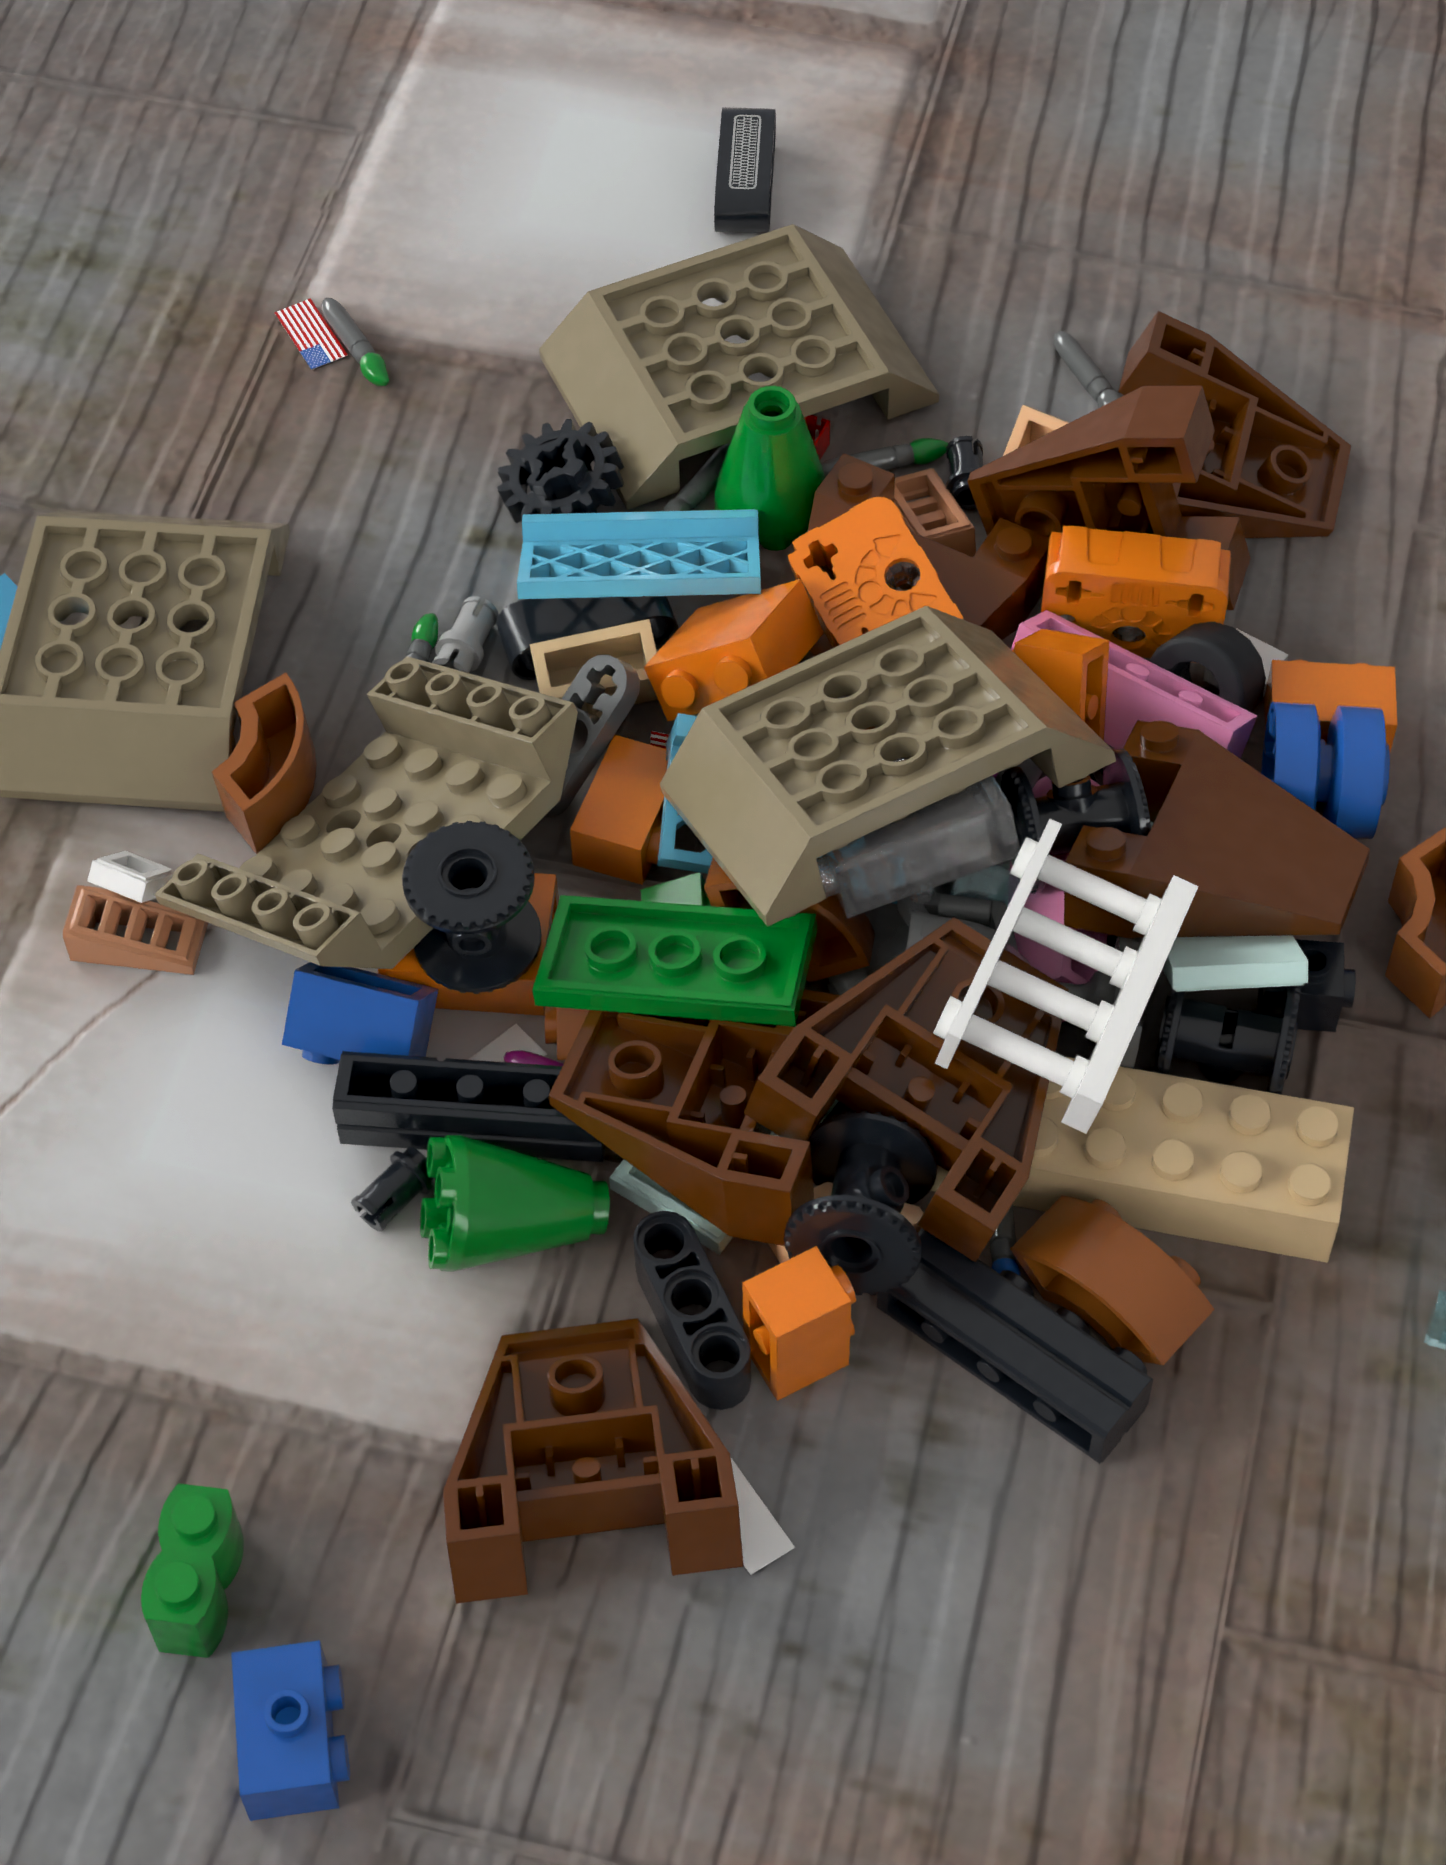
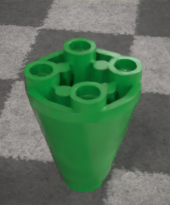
[715,386,826,551]
[420,1135,610,1272]

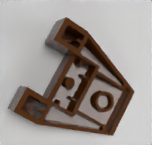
[1118,311,1351,538]
[967,386,1251,610]
[808,453,1049,656]
[1064,720,1370,938]
[744,917,1069,1262]
[549,989,840,1246]
[443,1318,744,1604]

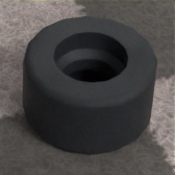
[1149,622,1266,713]

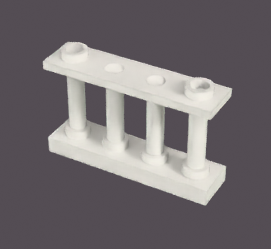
[933,819,1199,1134]

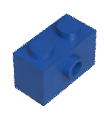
[282,962,438,1065]
[231,1640,350,1821]

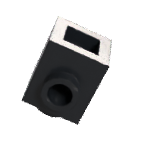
[1258,939,1356,1032]

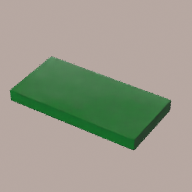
[532,895,817,1027]

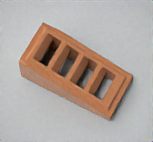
[894,468,976,557]
[63,885,208,975]

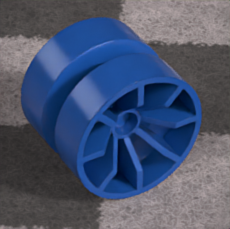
[1261,702,1390,839]

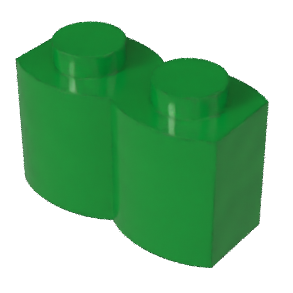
[141,1483,244,1658]

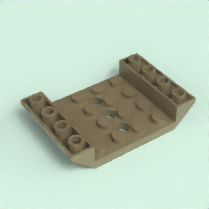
[539,224,939,510]
[0,511,290,812]
[660,606,1116,927]
[154,656,578,969]

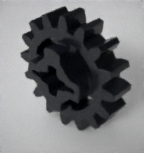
[497,419,624,523]

